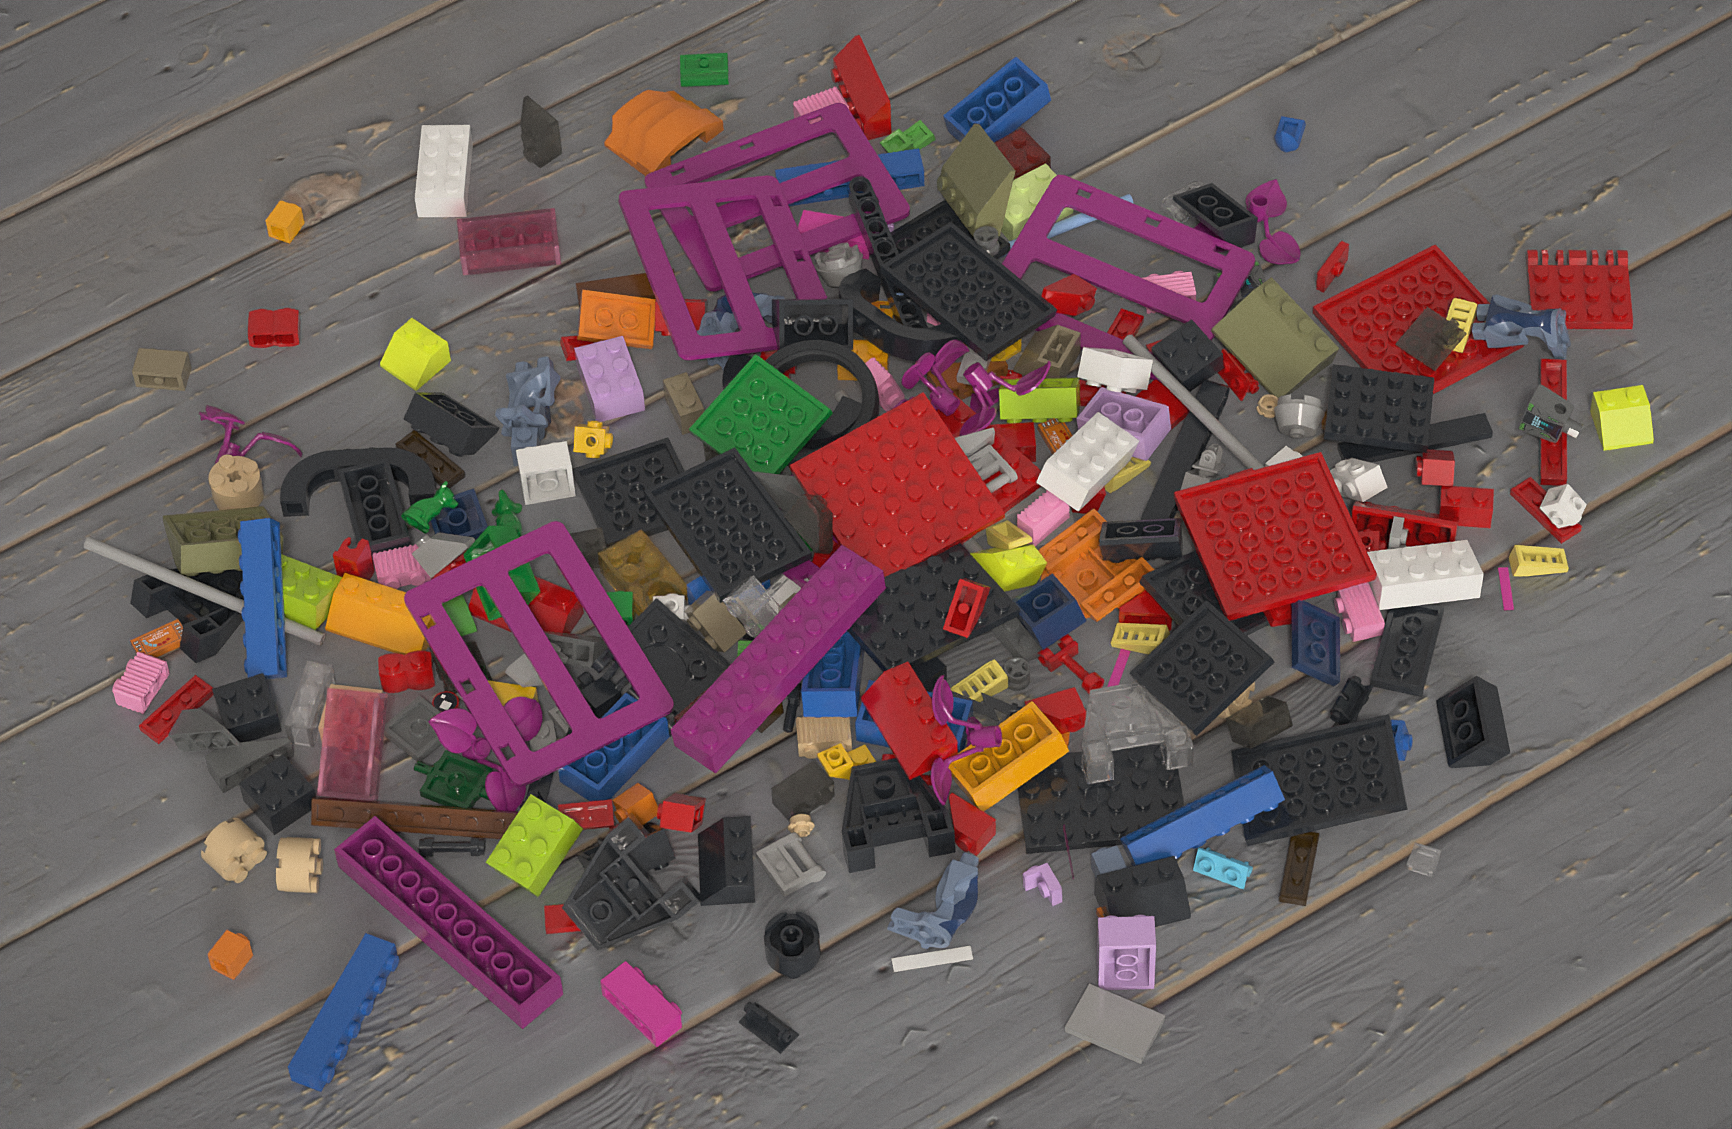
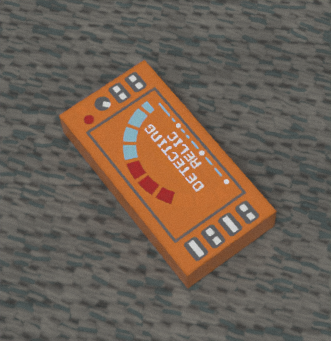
[1038,418,1073,455]
[130,619,183,658]

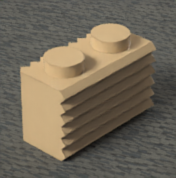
[796,716,852,759]

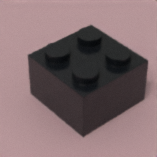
[1152,319,1224,392]
[212,673,282,743]
[239,754,316,835]

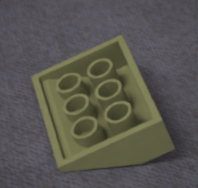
[937,124,1015,236]
[1211,277,1339,398]
[163,506,283,576]

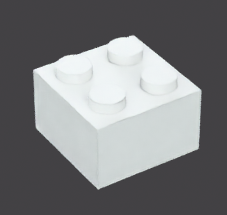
[1077,347,1153,393]
[516,441,576,505]

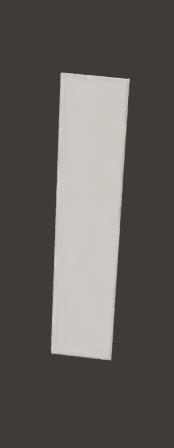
[891,946,973,972]

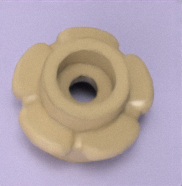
[1257,394,1278,418]
[788,814,815,837]

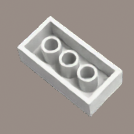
[415,125,473,217]
[1037,412,1140,511]
[1367,540,1484,610]

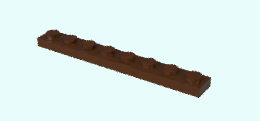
[311,797,518,839]

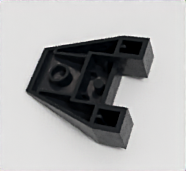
[130,568,244,663]
[842,758,956,873]
[562,813,702,950]

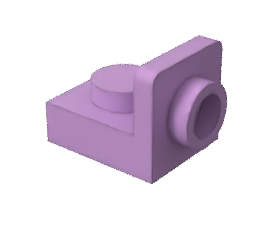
[1023,863,1062,906]

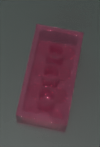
[457,208,561,276]
[317,688,388,801]

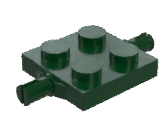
[414,750,493,808]

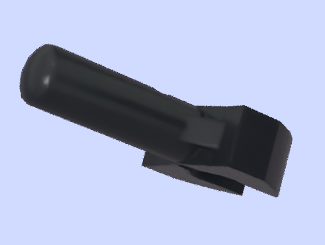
[783,684,802,733]

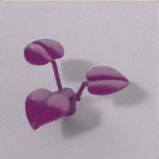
[1194,179,1301,264]
[894,340,970,416]
[960,361,1051,436]
[199,405,302,464]
[931,675,1002,805]
[428,697,542,811]

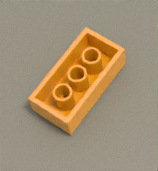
[948,701,1069,812]

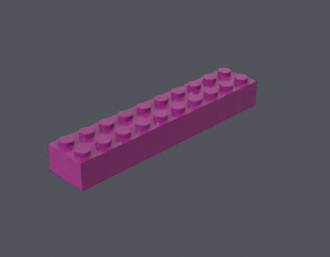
[671,545,886,774]
[334,816,563,1029]

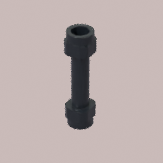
[419,837,486,857]

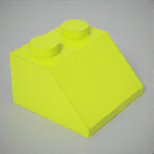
[380,318,451,391]
[1590,385,1654,451]
[970,544,1047,592]

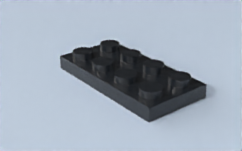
[1370,604,1445,697]

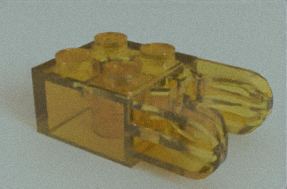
[598,529,688,616]

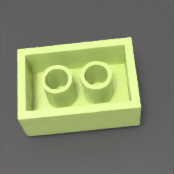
[1001,163,1074,241]

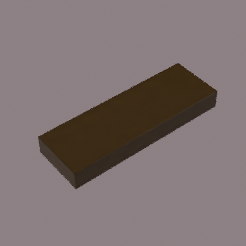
[395,430,465,488]
[1279,832,1320,906]

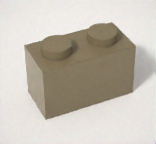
[132,348,191,391]
[663,372,705,435]
[684,591,747,653]

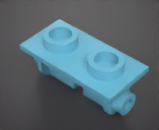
[1193,847,1253,890]

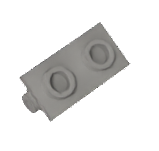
[1192,444,1226,476]

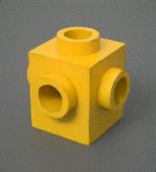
[573,421,613,458]

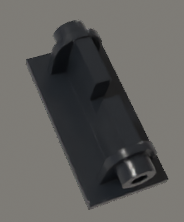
[1330,676,1374,727]
[739,1002,799,1054]

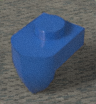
[1274,116,1306,152]

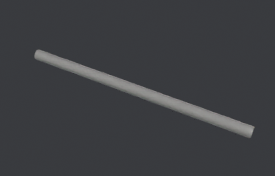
[1123,335,1264,470]
[84,536,325,646]

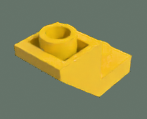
[817,743,876,780]

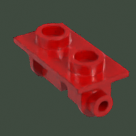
[1218,349,1259,401]

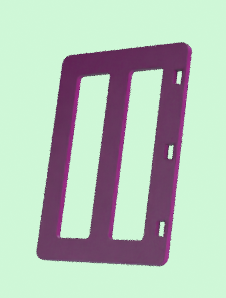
[644,103,910,292]
[618,175,827,360]
[1002,175,1255,385]
[404,521,674,787]

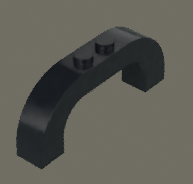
[838,268,960,361]
[722,354,862,450]
[280,447,436,517]

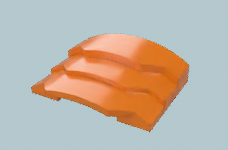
[604,90,724,176]
[1038,509,1155,622]

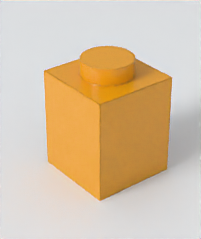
[265,200,305,244]

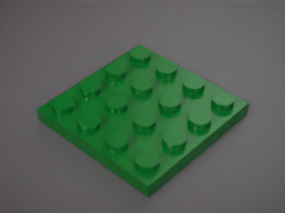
[689,354,833,474]

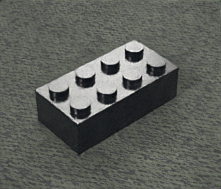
[338,458,411,564]

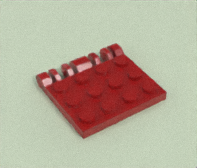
[1526,250,1633,329]

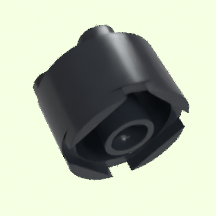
[764,912,821,979]

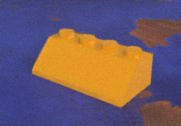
[325,573,435,655]

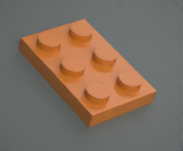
[577,290,656,349]

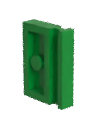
[680,53,729,87]

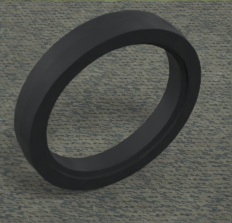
[765,340,880,468]

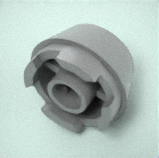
[815,242,863,287]
[1274,394,1325,438]

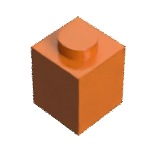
[612,783,658,825]
[208,930,253,980]

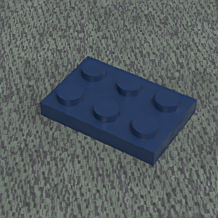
[1292,600,1340,687]

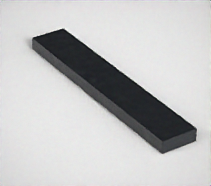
[1337,413,1493,463]

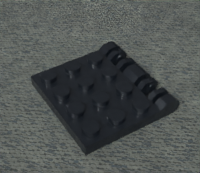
[591,598,730,737]

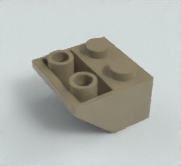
[1014,325,1081,378]

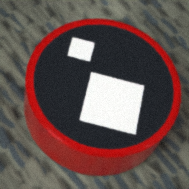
[432,691,460,712]

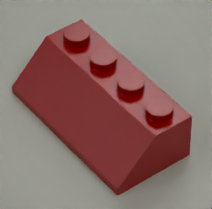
[831,35,892,140]
[1352,501,1459,547]
[468,576,584,634]
[861,662,958,780]

